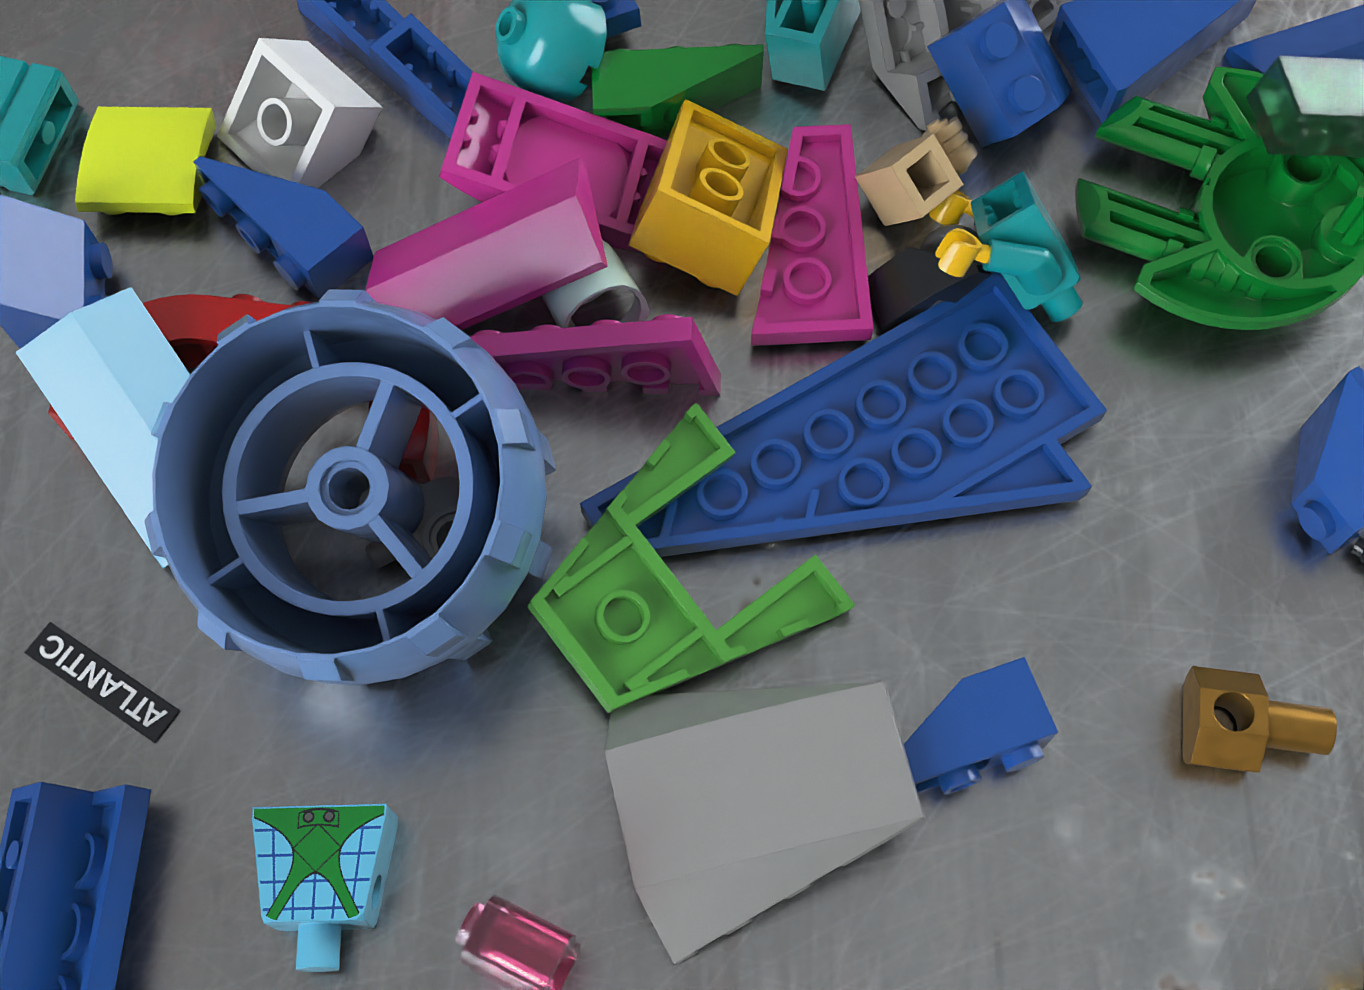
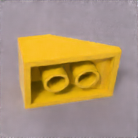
[629,99,788,296]

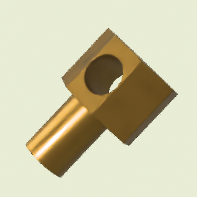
[1182,666,1337,773]

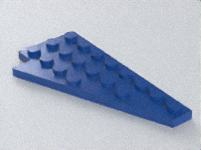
[580,272,1107,557]

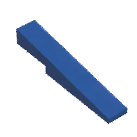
[297,0,473,139]

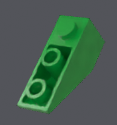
[591,43,764,138]

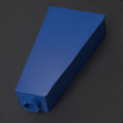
[1049,0,1256,123]

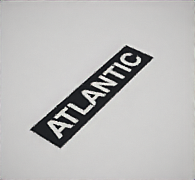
[24,622,180,743]

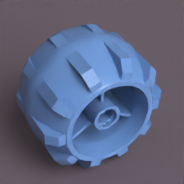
[144,289,556,685]

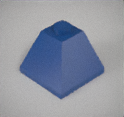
[1291,366,1364,555]

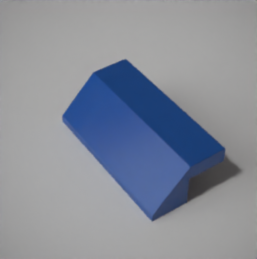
[0,782,152,990]

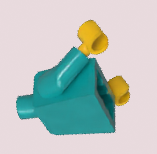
[929,171,1083,322]

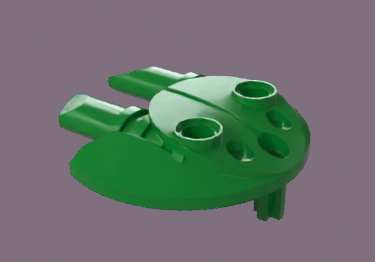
[1075,67,1364,330]

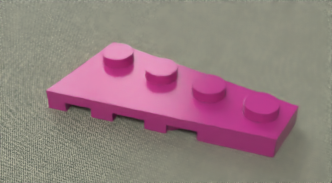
[751,124,874,346]
[469,314,721,396]

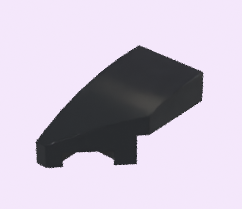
[868,247,991,331]

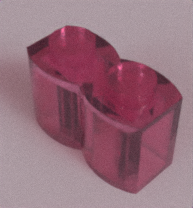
[456,895,581,990]

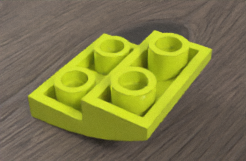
[75,106,216,216]

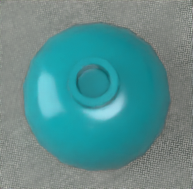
[495,0,607,104]

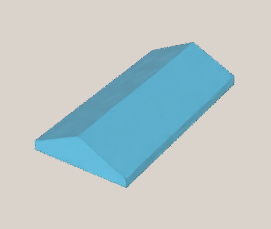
[16,287,190,569]

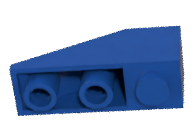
[193,156,374,300]
[904,657,1058,795]

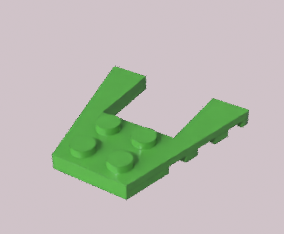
[528,402,856,713]

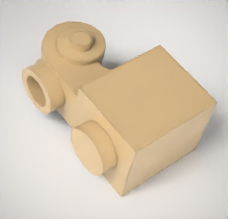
[855,116,978,226]

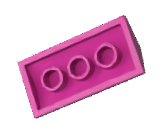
[365,158,608,330]

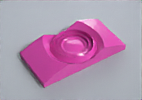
[439,72,667,252]

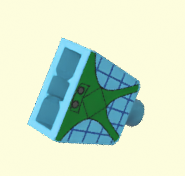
[252,804,398,972]

